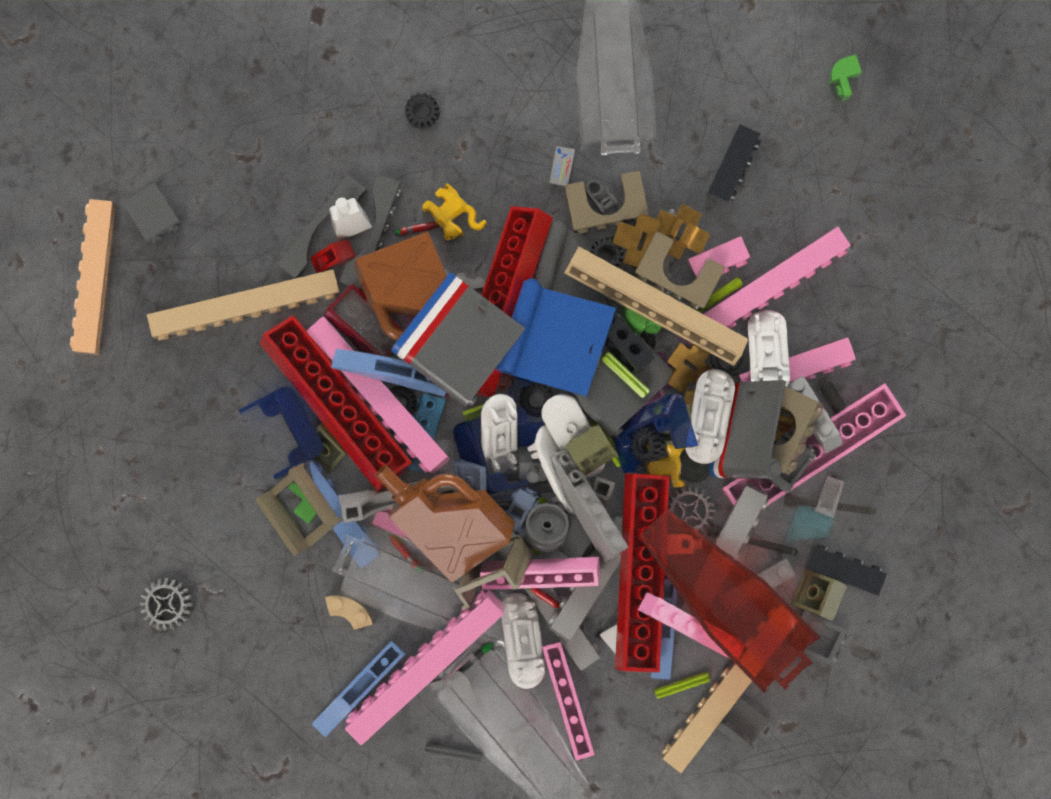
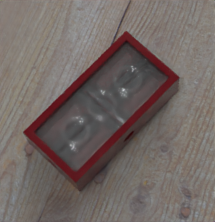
[324,283,403,358]

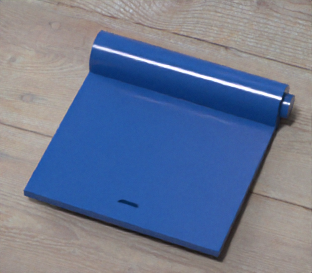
[495,278,616,397]

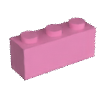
[687,236,750,279]

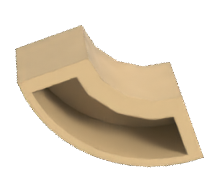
[325,595,374,629]

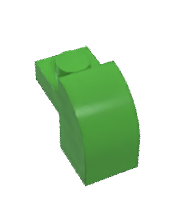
[829,55,862,101]
[621,305,662,337]
[288,482,318,524]

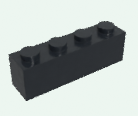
[706,124,761,205]
[804,544,887,596]

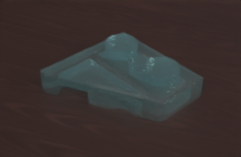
[785,505,834,541]

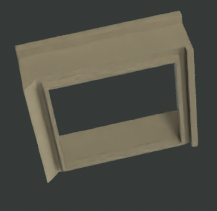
[255,463,343,556]
[454,535,533,610]

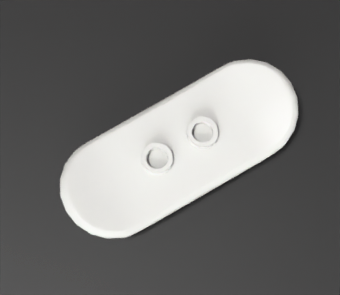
[748,310,790,387]
[685,369,735,464]
[481,394,518,476]
[542,394,605,478]
[527,425,576,515]
[501,593,545,689]

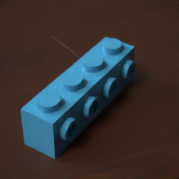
[404,393,446,474]

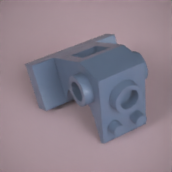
[501,484,542,538]

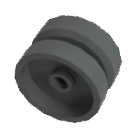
[525,503,569,553]

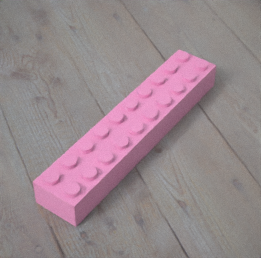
[721,383,906,507]
[345,590,505,745]

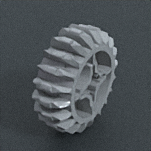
[667,485,715,536]
[139,578,193,631]

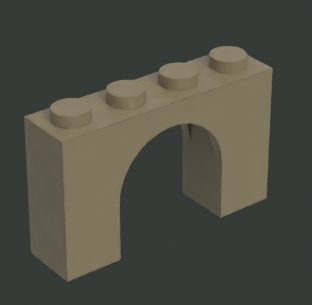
[564,170,649,234]
[634,231,725,310]
[771,386,824,475]

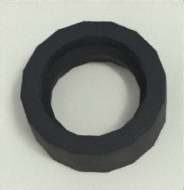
[710,348,748,377]

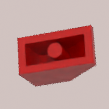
[310,239,356,273]

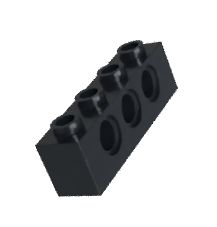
[600,300,655,375]

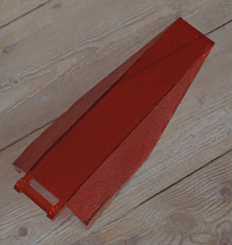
[639,509,821,693]

